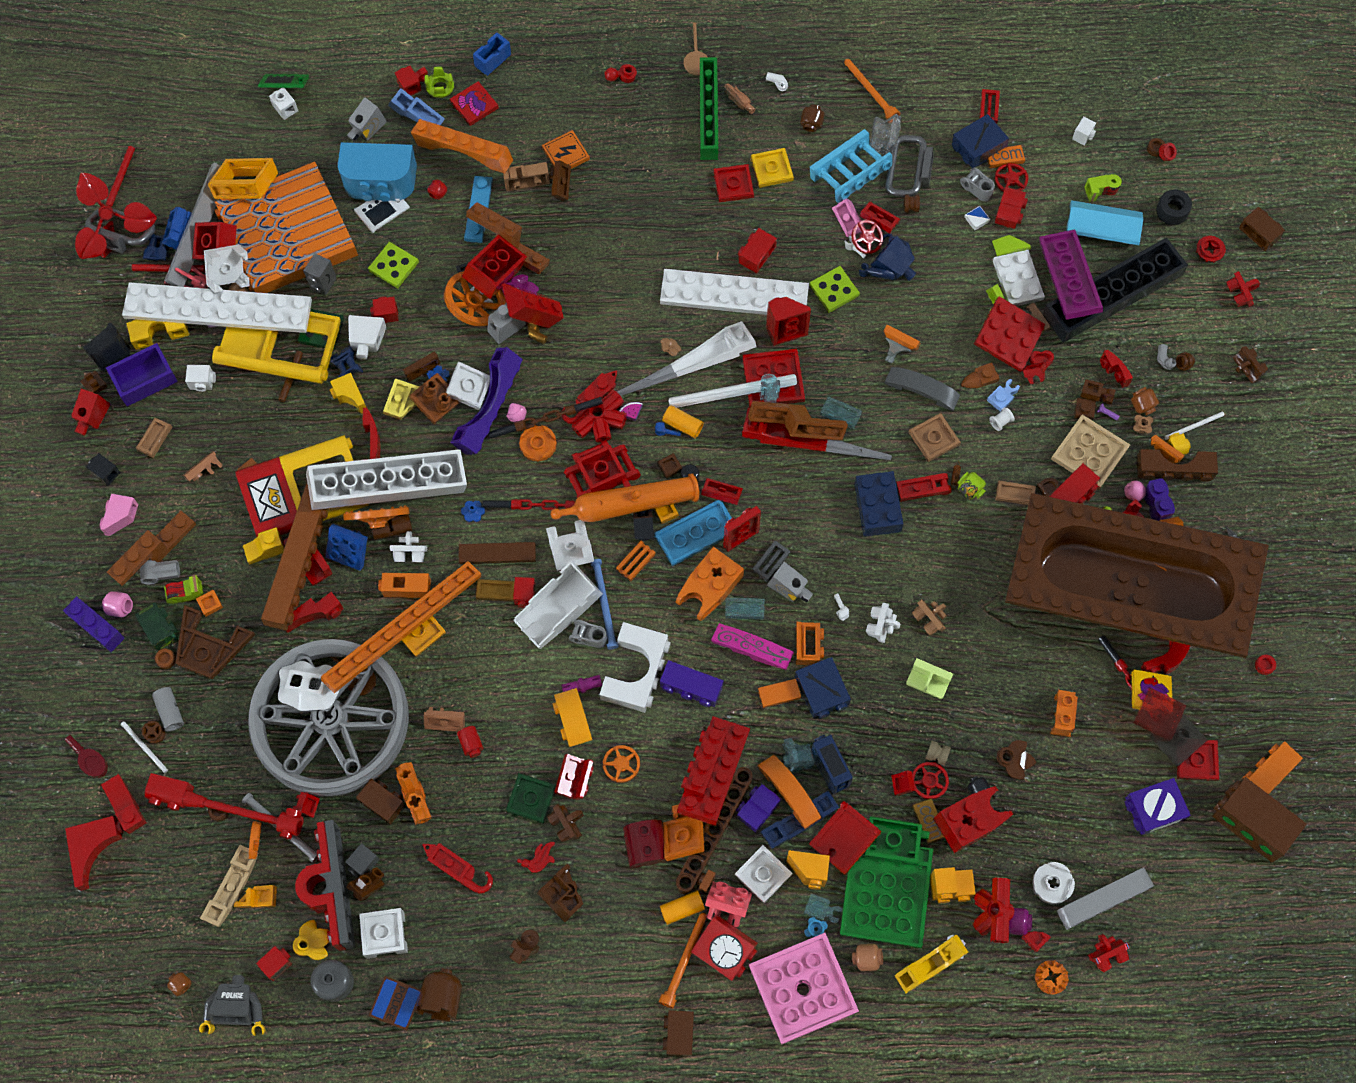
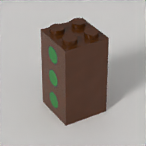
[1212,777,1307,863]

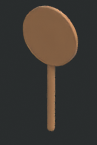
[684,22,707,75]

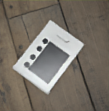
[354,199,410,233]

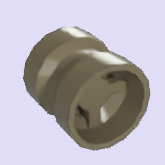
[925,740,951,766]

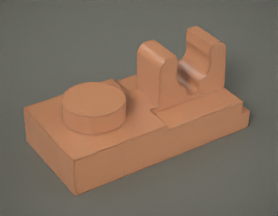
[183,451,222,481]
[424,707,465,732]

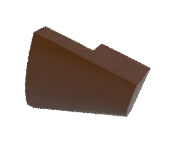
[537,864,583,922]

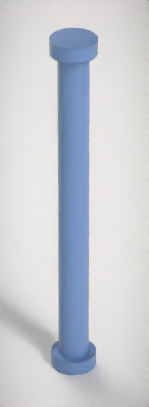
[590,559,619,650]

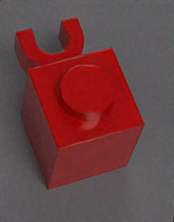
[394,66,428,96]

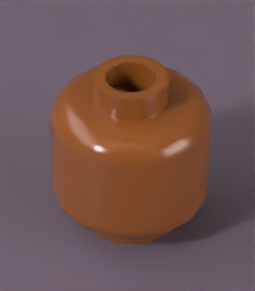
[1131,387,1159,416]

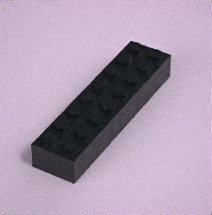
[1042,237,1188,343]

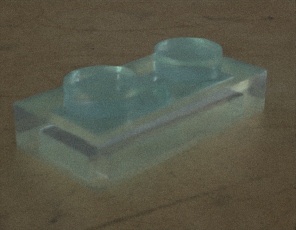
[820,396,862,429]
[725,597,765,620]

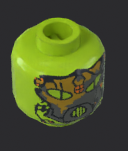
[957,472,986,500]

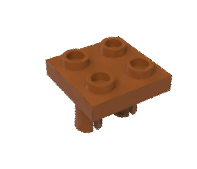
[409,373,461,425]

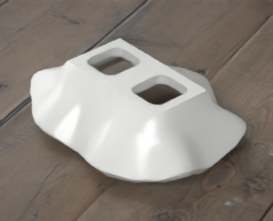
[278,661,340,711]

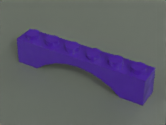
[450,347,523,455]

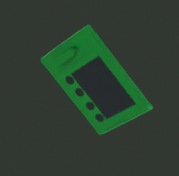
[258,74,309,88]

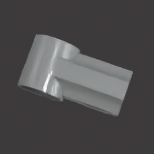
[140,560,180,585]

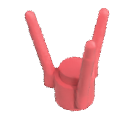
[164,265,208,289]

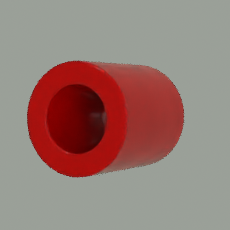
[457,726,484,758]

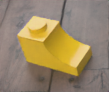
[329,373,366,414]
[243,528,285,565]

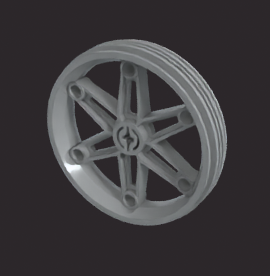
[248,639,409,797]

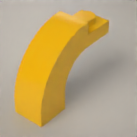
[894,934,968,993]

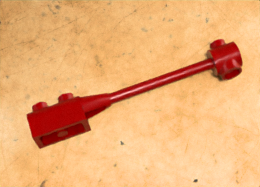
[145,773,304,840]

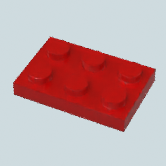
[723,506,761,552]

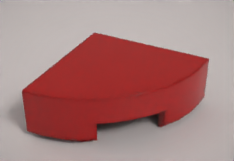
[1021,931,1051,952]

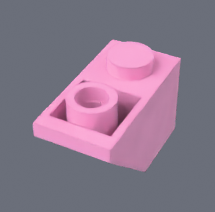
[100,494,139,536]

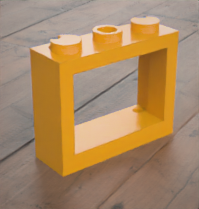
[208,158,278,199]

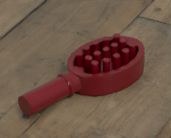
[65,735,108,778]

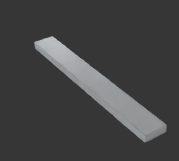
[164,162,220,287]

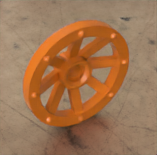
[444,271,506,326]
[343,505,410,528]

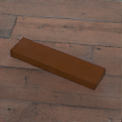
[459,542,536,564]

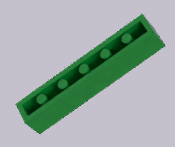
[700,57,718,160]

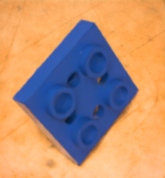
[325,524,368,571]

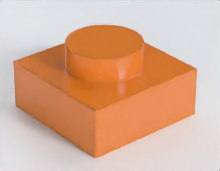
[196,590,223,617]

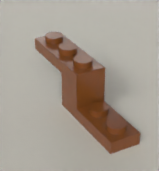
[466,202,550,274]
[748,401,848,440]
[107,511,196,586]

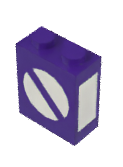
[1125,778,1191,835]

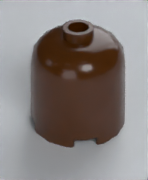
[415,968,462,1022]

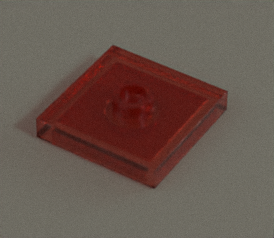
[1133,687,1186,741]

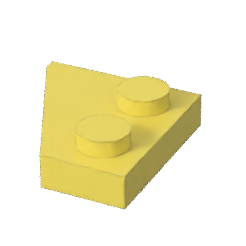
[383,379,419,420]

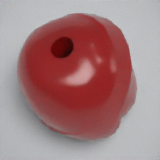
[427,179,448,200]

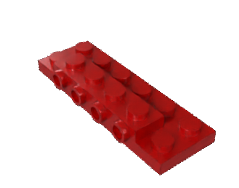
[677,716,750,826]

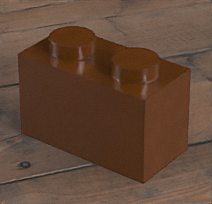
[1239,206,1285,252]
[356,779,405,825]
[663,1010,694,1057]

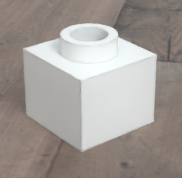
[1072,117,1096,146]

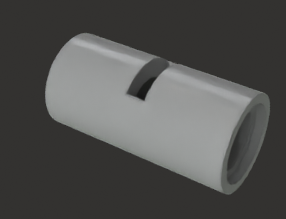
[152,687,184,732]

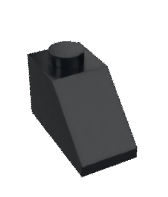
[633,509,654,541]

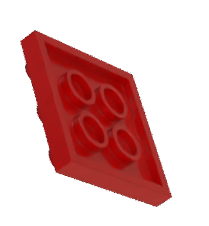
[974,296,1046,372]
[742,349,805,408]

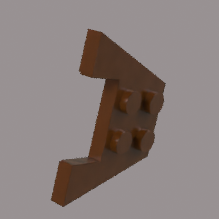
[175,605,256,680]

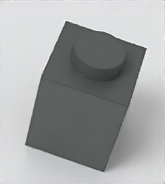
[345,843,380,877]

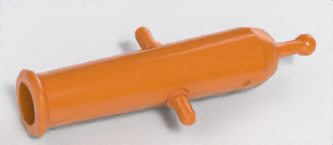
[550,474,699,522]

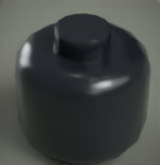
[681,464,700,481]
[968,776,990,794]

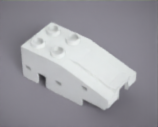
[513,561,603,649]

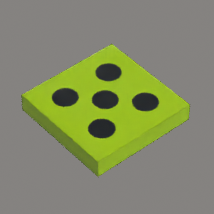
[368,242,419,289]
[809,266,860,313]

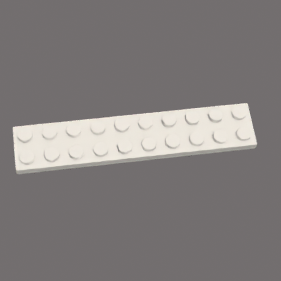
[122,283,312,333]

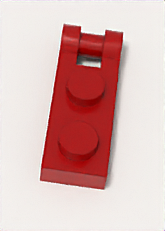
[896,473,952,502]

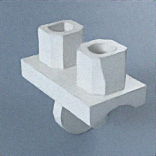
[390,531,427,562]
[866,603,901,643]

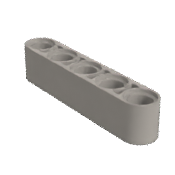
[1056,868,1154,930]

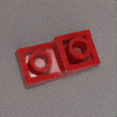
[1100,349,1133,388]

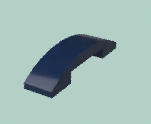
[761,791,839,849]

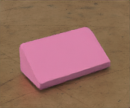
[832,199,866,237]

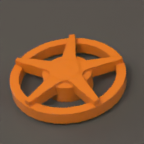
[603,745,640,783]

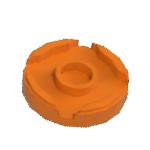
[519,425,557,462]

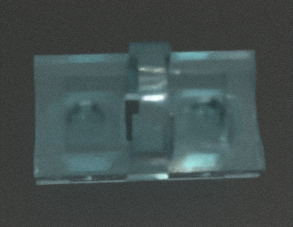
[760,374,780,403]

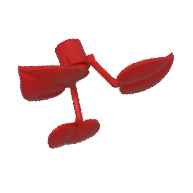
[75,172,157,259]

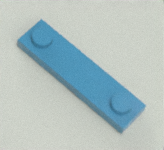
[464,176,493,243]

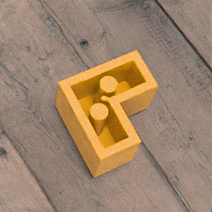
[930,867,976,903]

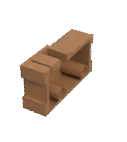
[503,162,550,192]

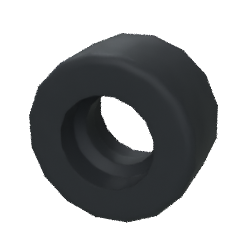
[1156,189,1192,225]

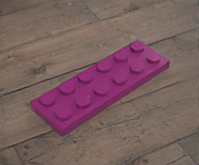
[1039,229,1103,320]

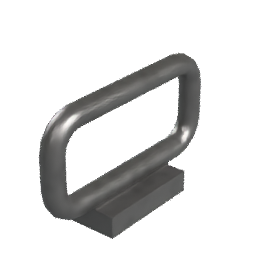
[885,135,934,197]
[85,209,155,254]

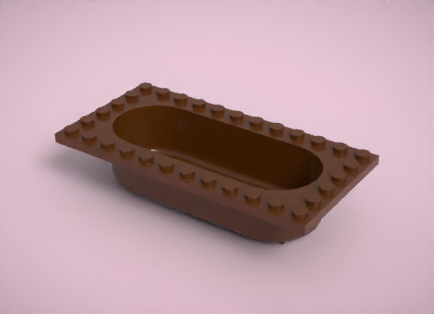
[1005,493,1269,659]

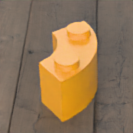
[552,688,592,747]

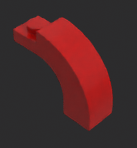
[1141,641,1190,675]

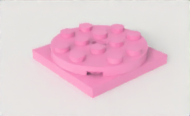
[748,933,859,1045]

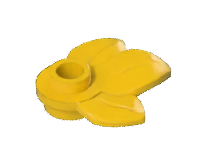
[293,920,329,960]

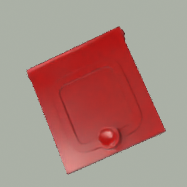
[809,801,881,875]

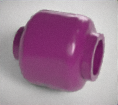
[1009,908,1032,935]

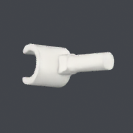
[845,236,867,258]
[834,594,849,621]

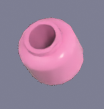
[102,591,133,618]

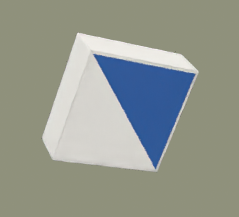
[964,206,990,230]

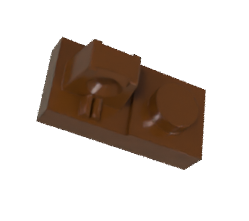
[549,160,571,201]

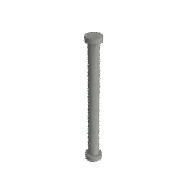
[242,793,318,863]

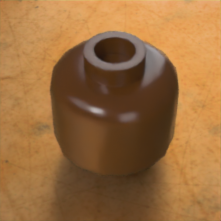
[800,104,825,132]

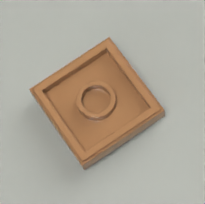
[908,413,961,462]

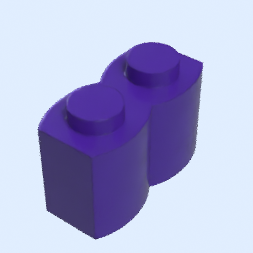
[1144,478,1175,521]
[736,784,781,833]

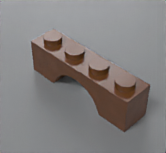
[1136,449,1218,482]

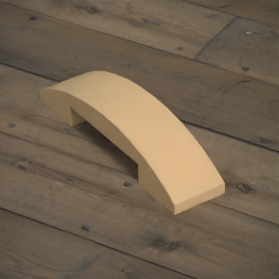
[200,845,259,927]

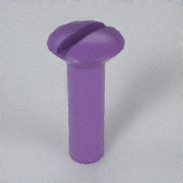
[1097,403,1120,421]

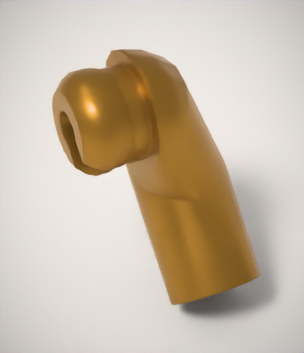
[527,323,548,345]

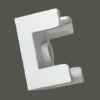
[204,244,250,293]
[546,520,594,571]
[359,908,408,959]

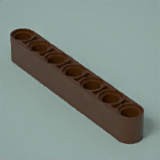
[676,767,752,895]

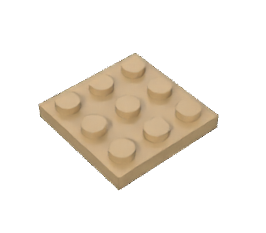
[1051,415,1130,490]

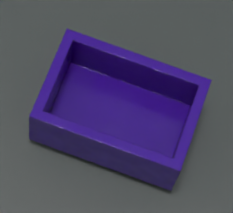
[106,343,178,406]

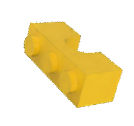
[126,319,190,350]

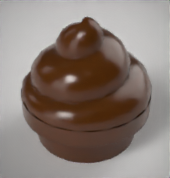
[1176,352,1195,371]

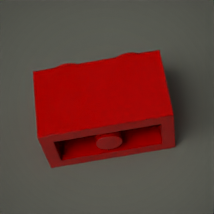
[738,228,777,274]

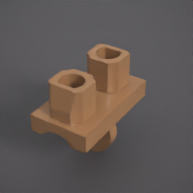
[912,599,947,636]

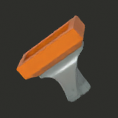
[884,325,921,363]

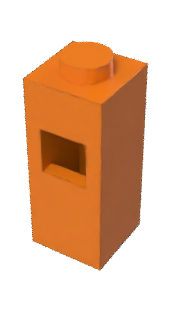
[378,573,431,598]

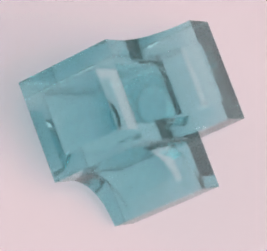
[783,738,814,772]

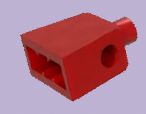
[71,388,111,436]

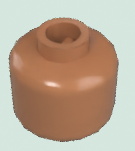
[852,943,883,972]

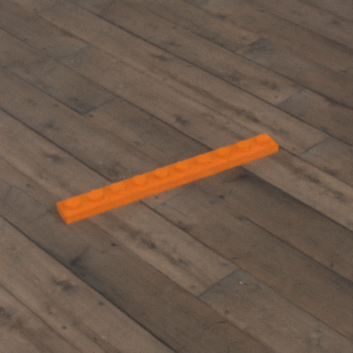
[321,561,481,693]

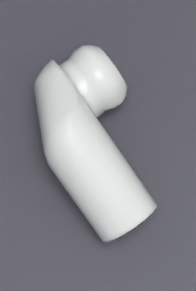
[766,72,788,91]

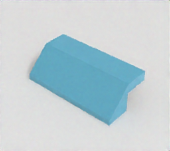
[1067,200,1143,245]

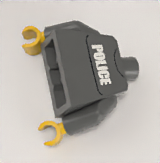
[199,975,266,1036]

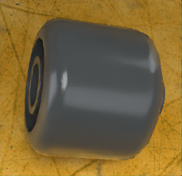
[311,959,354,1002]

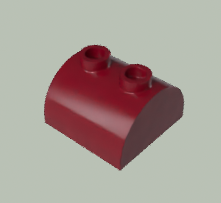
[623,820,670,869]

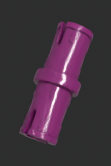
[561,674,602,693]

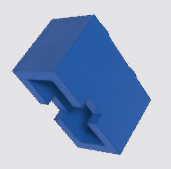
[473,33,511,76]

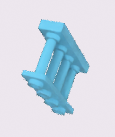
[810,129,892,203]

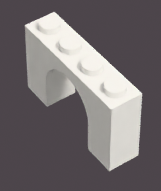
[599,622,671,713]

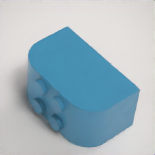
[338,142,417,202]

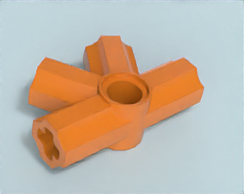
[395,762,432,825]

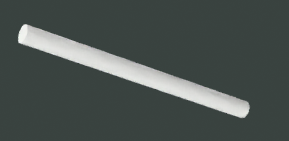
[1165,412,1224,440]
[121,722,168,773]

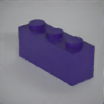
[63,596,125,652]
[660,660,724,707]

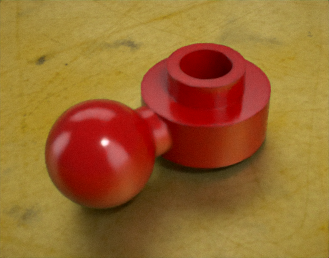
[605,64,637,83]

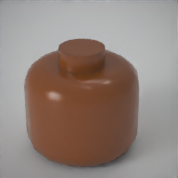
[167,972,192,996]

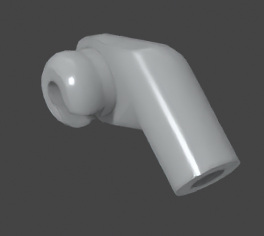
[1157,344,1176,370]

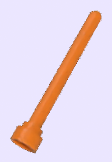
[844,59,900,122]
[658,913,707,1009]

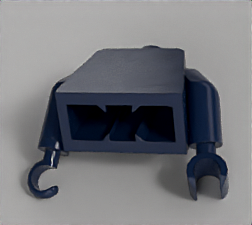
[858,233,916,281]

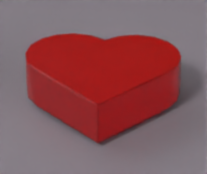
[1029,350,1054,369]

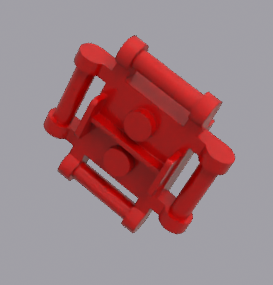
[564,440,641,498]

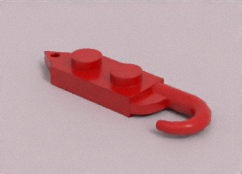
[561,370,617,424]
[422,843,493,894]

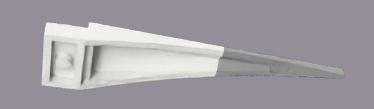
[617,321,756,396]

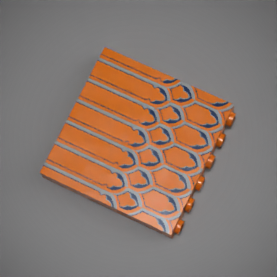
[215,162,358,293]

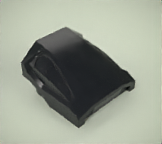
[83,322,131,372]

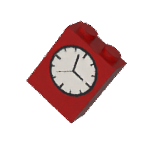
[691,915,758,981]

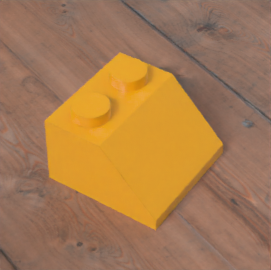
[786,850,830,890]

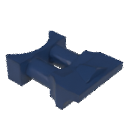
[143,234,169,261]
[331,346,363,377]

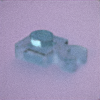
[804,893,843,923]

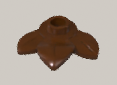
[996,740,1036,780]

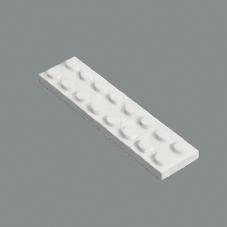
[660,269,809,315]

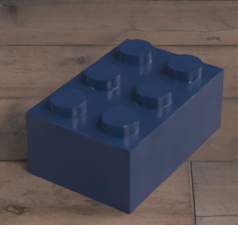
[854,471,904,537]

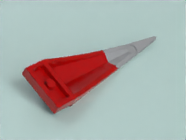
[742,408,892,460]

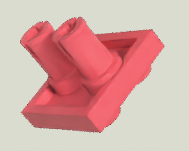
[705,881,752,927]

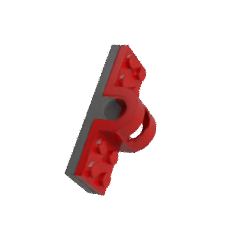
[295,820,356,951]

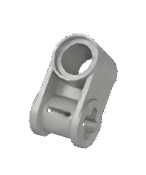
[960,167,995,202]
[569,620,608,648]

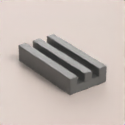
[752,541,790,583]

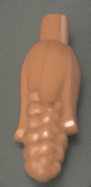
[723,83,756,114]

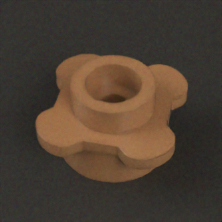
[1133,415,1153,434]

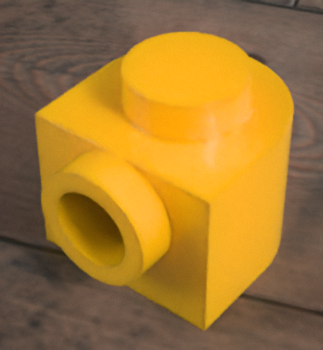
[1167,432,1191,455]

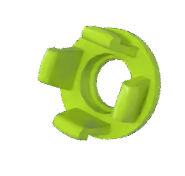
[425,67,454,98]

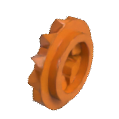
[1035,960,1069,995]

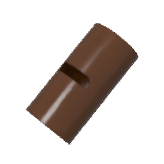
[372,514,413,540]

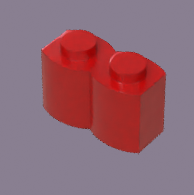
[995,187,1028,229]

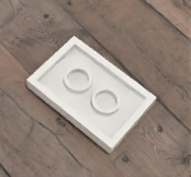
[993,250,1045,306]

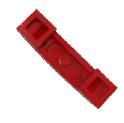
[363,407,381,460]

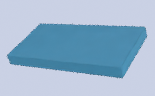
[654,500,732,567]

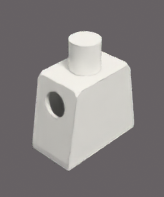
[348,315,386,360]

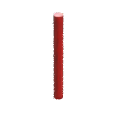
[105,146,135,206]
[132,264,205,273]

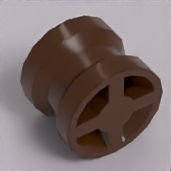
[903,194,920,212]
[142,721,166,744]

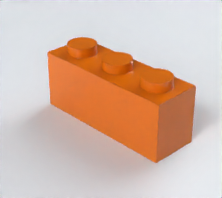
[1242,741,1303,794]

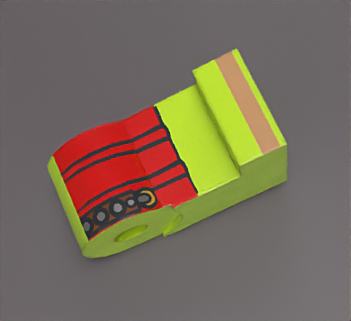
[1084,174,1122,202]
[164,575,203,604]

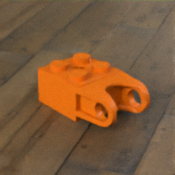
[675,546,744,621]

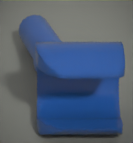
[655,422,681,436]

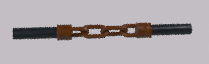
[488,397,603,439]

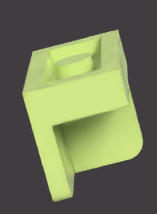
[906,658,953,699]

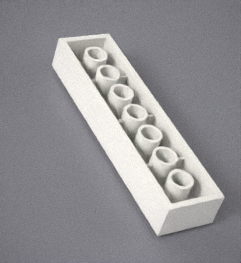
[306,450,467,510]

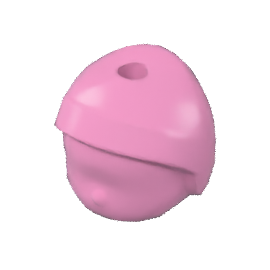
[506,403,527,422]
[1124,481,1146,502]

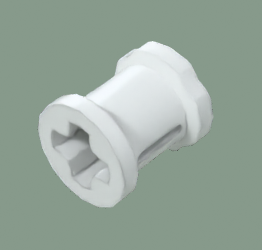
[989,407,1015,431]

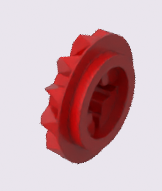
[1196,236,1226,263]

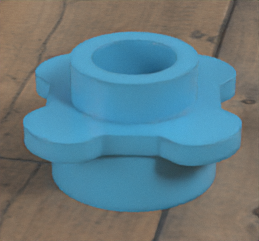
[804,917,828,937]

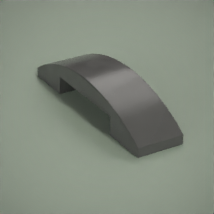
[884,367,960,411]

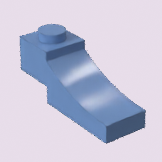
[388,88,445,125]

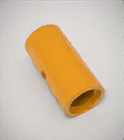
[662,405,704,439]
[659,890,705,925]

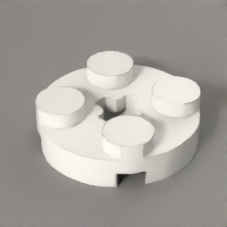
[1032,862,1075,904]

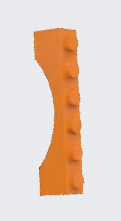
[411,119,513,174]

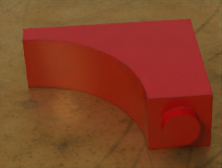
[65,816,124,891]

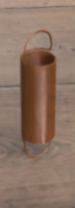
[951,461,961,489]

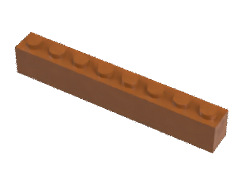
[261,483,329,631]

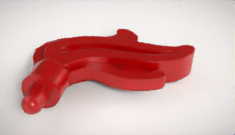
[517,842,555,873]

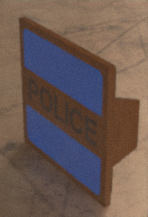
[368,976,421,1031]

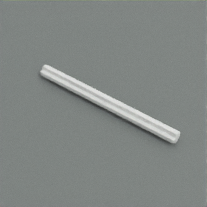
[669,374,797,408]

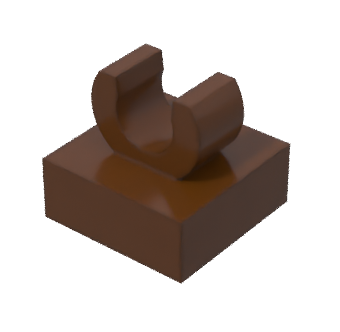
[80,371,108,394]

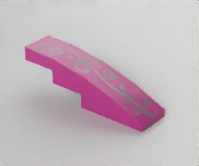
[711,623,794,670]

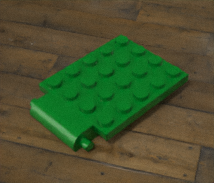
[839,816,933,949]

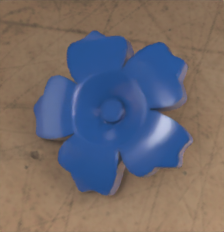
[427,365,450,382]

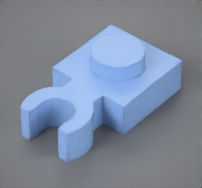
[987,379,1020,412]

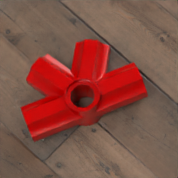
[571,390,627,443]
[973,878,1014,943]

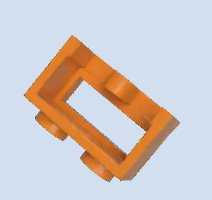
[796,621,824,665]
[1051,690,1078,737]

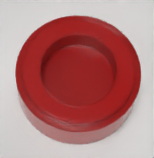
[1159,143,1177,161]
[1255,654,1276,675]

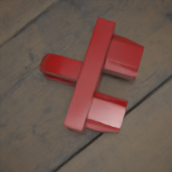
[1226,271,1260,307]

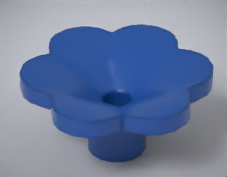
[461,501,485,522]

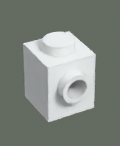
[269,88,298,120]
[185,365,216,392]

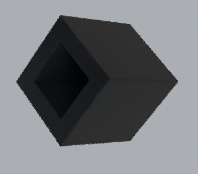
[86,453,121,486]

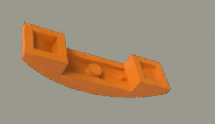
[757,755,821,829]

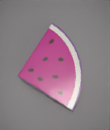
[619,402,642,422]

